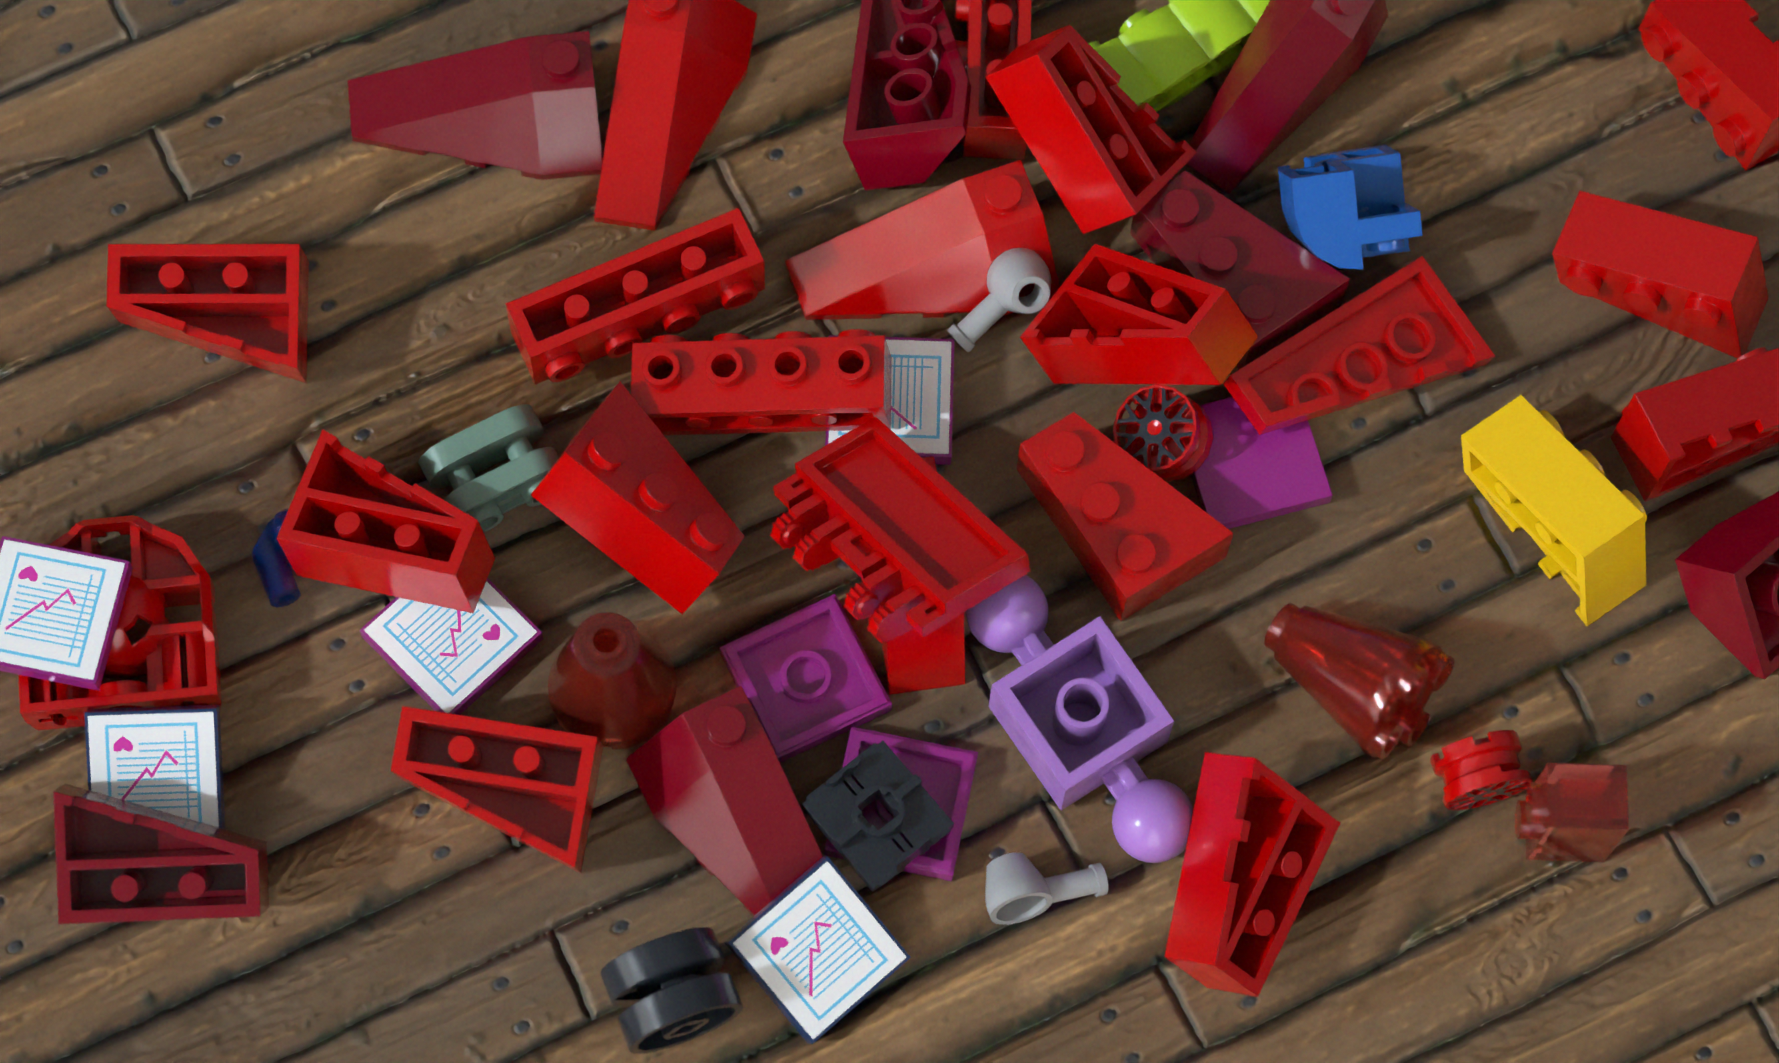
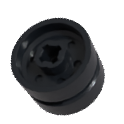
[600,927,744,1054]

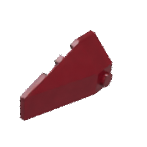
[626,686,823,917]

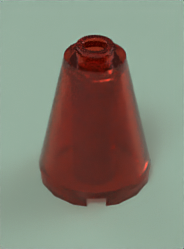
[548,612,677,750]

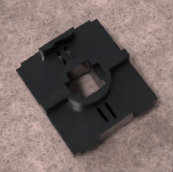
[802,740,954,892]

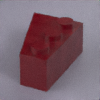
[1130,171,1350,370]
[53,784,269,924]

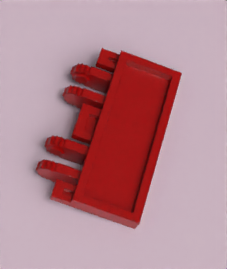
[770,416,1030,643]

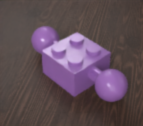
[966,575,1194,863]

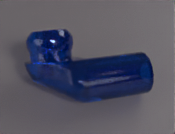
[252,509,301,608]

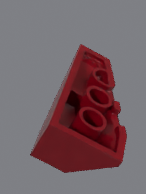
[843,0,971,190]
[1185,0,1388,194]
[347,31,603,180]
[1675,491,1779,679]

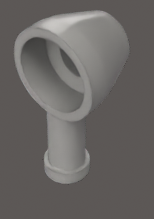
[947,248,1051,353]
[985,852,1108,925]

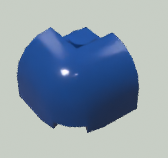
[1278,145,1423,270]

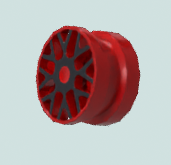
[1113,385,1213,482]
[1430,730,1533,810]

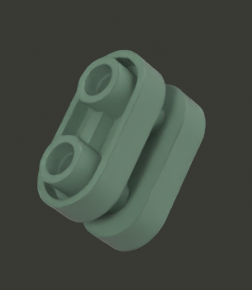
[418,404,559,532]

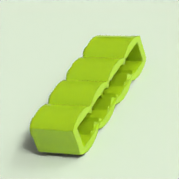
[1089,0,1270,112]

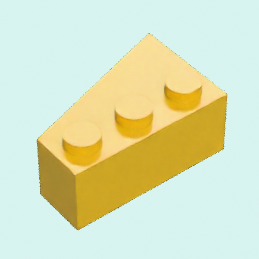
[1461,395,1647,627]

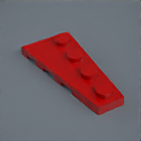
[1223,256,1495,435]

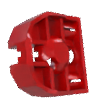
[18,515,222,731]

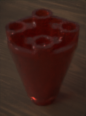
[1264,603,1455,759]

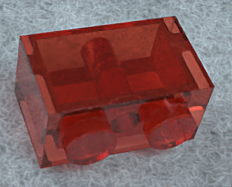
[1515,763,1629,862]

